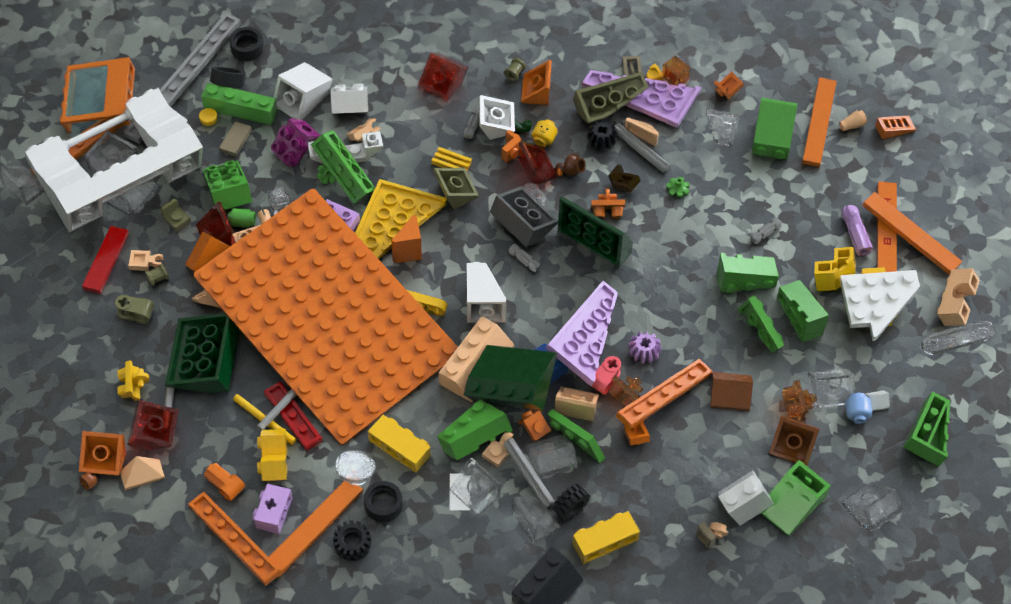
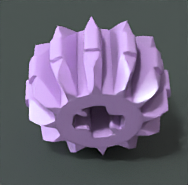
[628,331,662,365]

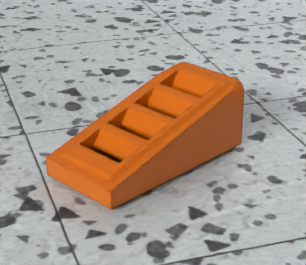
[875,116,916,139]

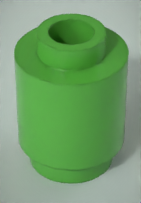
[228,208,256,228]

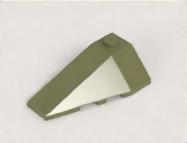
[573,72,648,124]

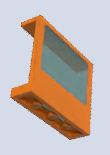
[60,57,135,133]

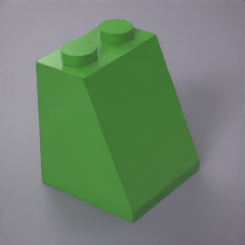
[751,98,798,159]

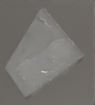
[705,108,740,147]

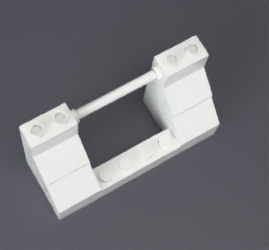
[25,88,203,232]

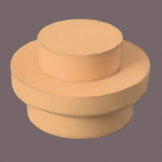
[709,522,728,539]

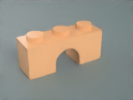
[937,268,980,326]

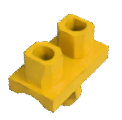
[117,360,149,401]

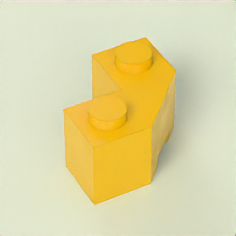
[814,247,856,291]
[257,429,287,481]

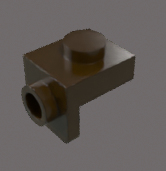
[608,164,641,193]

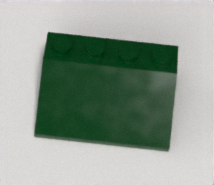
[557,196,633,268]
[165,313,240,393]
[464,345,557,411]

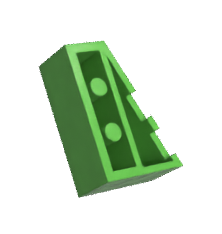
[716,253,779,293]
[777,280,829,342]
[903,391,950,467]
[437,399,513,460]

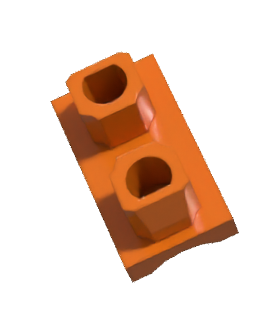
[590,189,625,219]

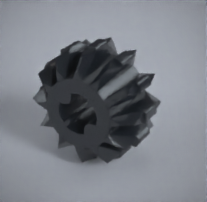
[587,120,618,151]

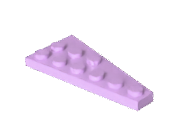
[582,70,701,128]
[545,281,618,386]

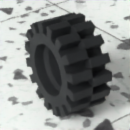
[552,483,591,521]
[333,520,371,561]

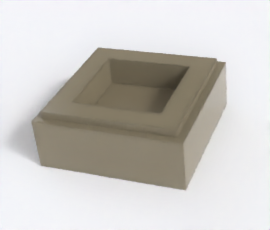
[696,521,716,549]

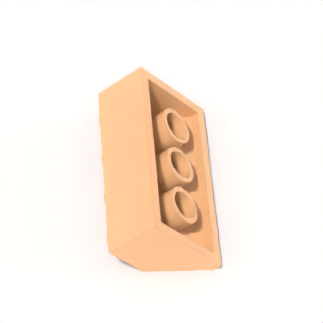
[439,316,514,403]

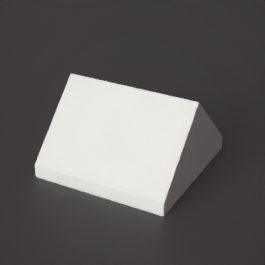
[479,95,515,140]

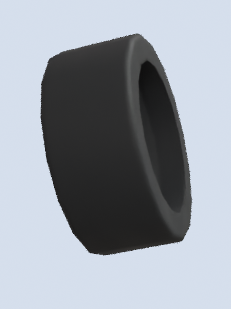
[229,27,264,61]
[210,67,245,88]
[364,481,403,522]

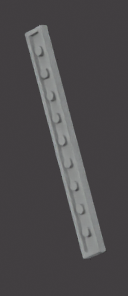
[123,13,241,144]

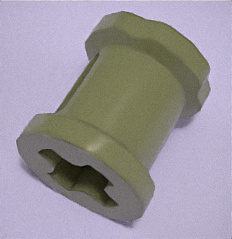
[504,58,526,81]
[144,264,169,287]

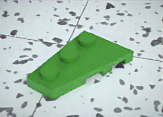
[737,295,784,353]
[547,409,605,463]

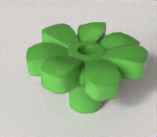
[317,164,335,184]
[666,177,690,198]

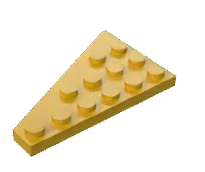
[355,179,447,259]

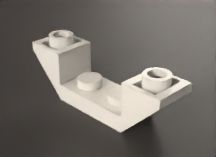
[308,131,383,164]

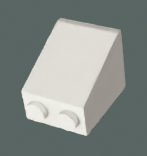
[273,62,332,120]
[467,262,506,323]
[718,470,774,526]

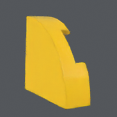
[646,63,664,81]

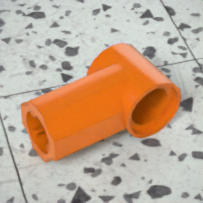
[204,463,246,501]

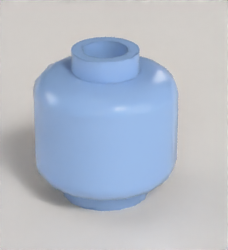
[845,393,872,424]

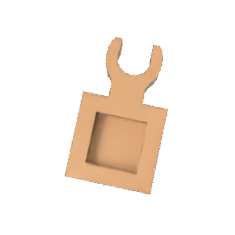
[128,250,164,271]

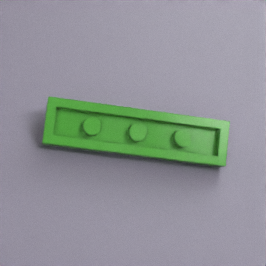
[310,130,375,204]

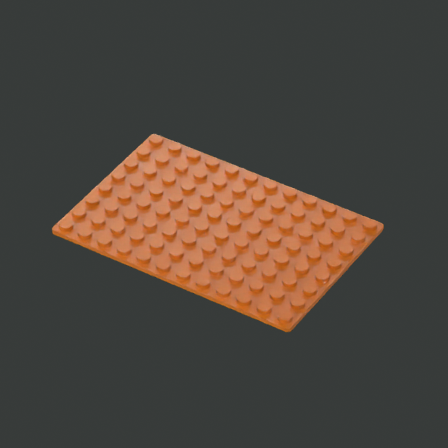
[194,189,458,445]

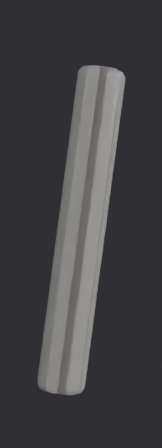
[615,123,669,172]
[503,438,554,508]

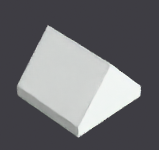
[865,390,890,411]

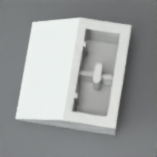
[331,84,368,113]

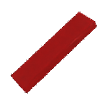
[82,226,129,294]
[264,381,323,451]

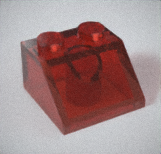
[418,53,469,100]
[127,400,179,450]

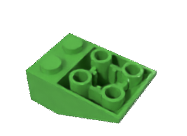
[202,160,252,212]
[761,460,831,536]

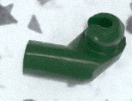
[514,118,533,132]

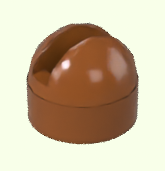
[79,472,97,490]

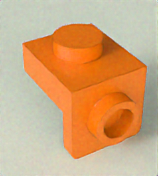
[714,71,744,100]
[501,130,522,163]
[517,409,551,441]
[624,420,650,445]

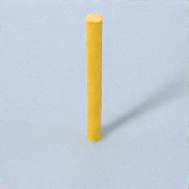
[233,394,297,445]

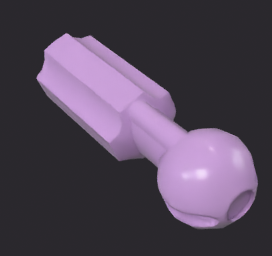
[841,205,873,256]

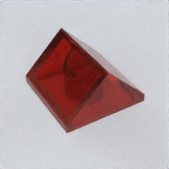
[518,141,559,186]
[196,201,235,246]

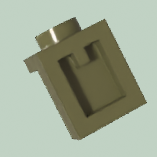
[160,198,191,232]

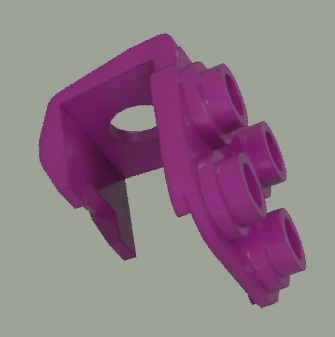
[271,118,320,167]

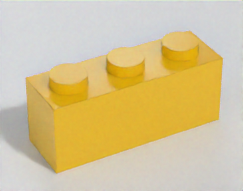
[368,415,431,473]
[572,511,640,564]

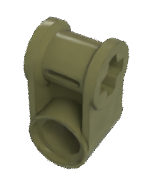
[115,295,154,324]

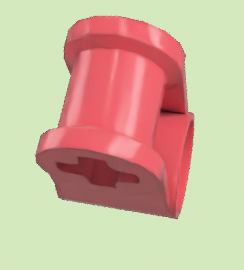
[587,356,621,395]

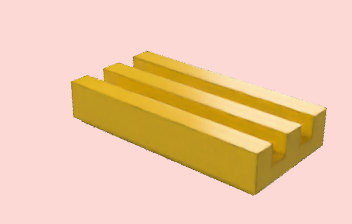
[431,147,472,171]

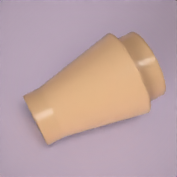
[839,110,867,132]

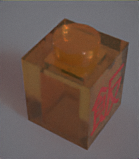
[662,55,691,85]

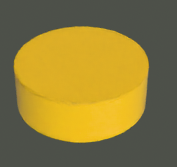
[199,108,218,126]

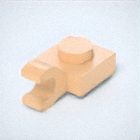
[346,118,380,142]
[482,431,514,468]

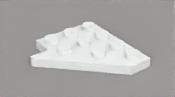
[840,270,920,341]

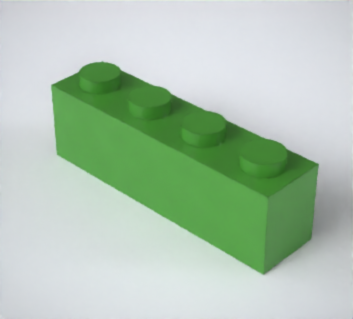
[201,83,278,125]

